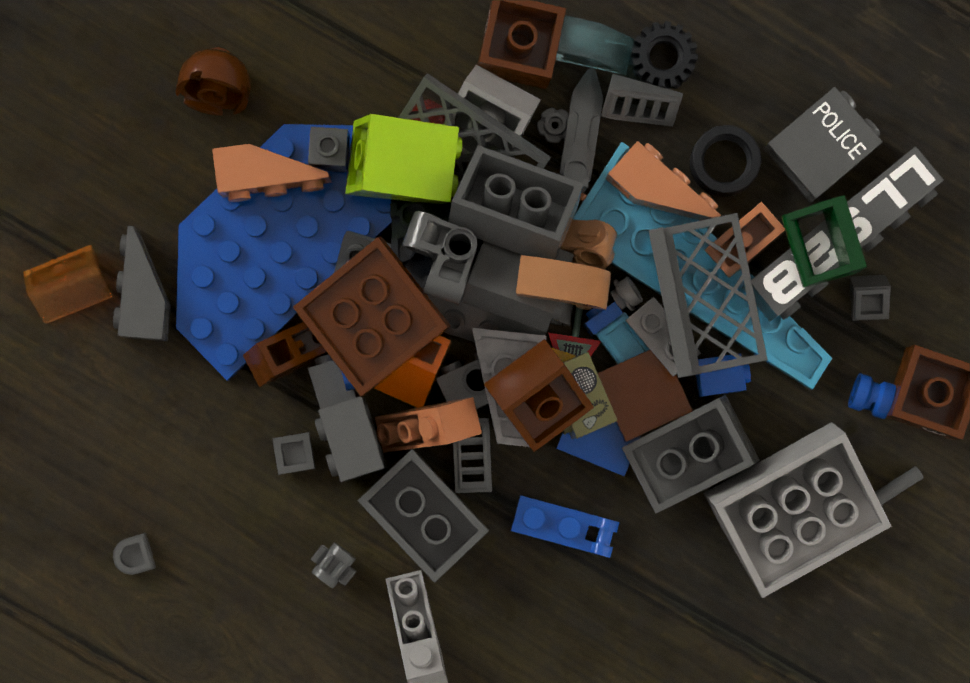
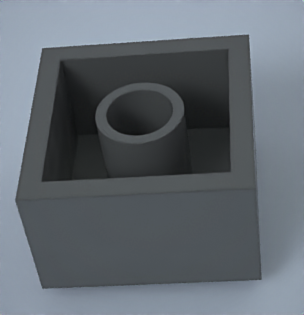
[315,396,388,482]

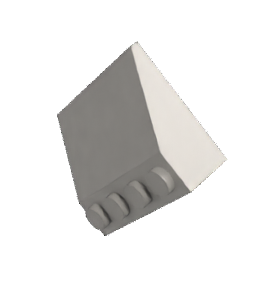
[703,422,892,598]

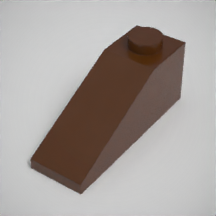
[243,322,328,388]

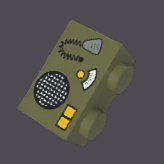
[562,352,618,439]

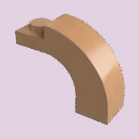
[516,255,611,310]

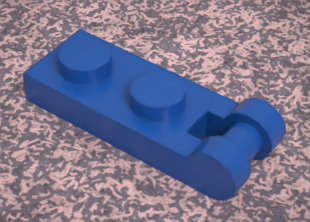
[511,495,620,558]

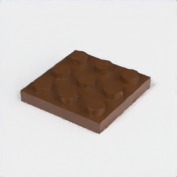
[293,237,451,396]

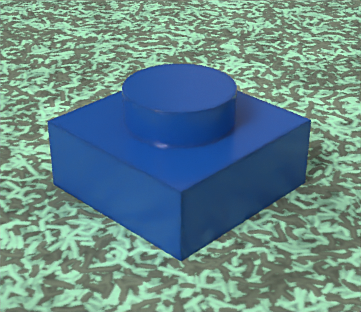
[583,302,623,337]

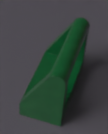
[781,195,867,288]

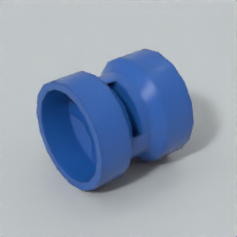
[848,373,896,419]

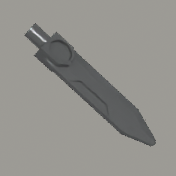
[559,68,603,193]

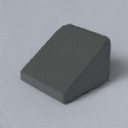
[850,275,891,321]

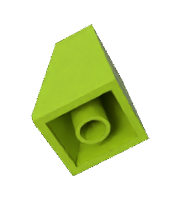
[345,114,462,204]

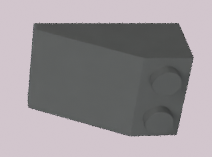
[622,395,760,513]

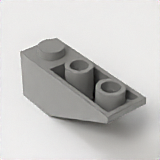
[386,570,448,683]

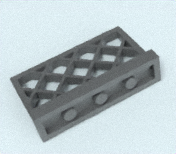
[398,73,551,188]
[648,213,768,378]

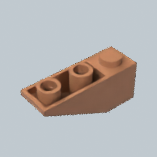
[606,141,721,220]
[212,144,332,202]
[375,397,482,453]

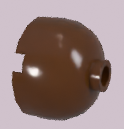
[175,47,251,116]

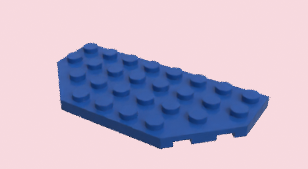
[176,124,392,381]

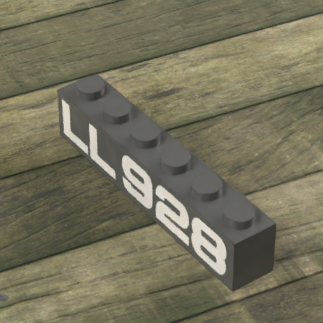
[742,146,944,321]

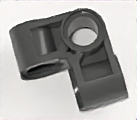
[401,211,477,305]

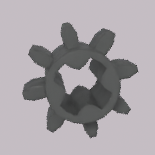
[311,542,357,588]

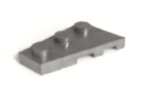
[472,328,546,447]

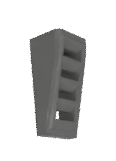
[601,74,683,127]
[453,418,492,493]

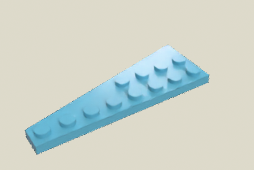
[573,142,832,390]

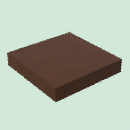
[598,350,693,442]

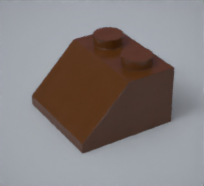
[484,339,594,452]

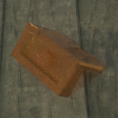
[23,245,112,324]

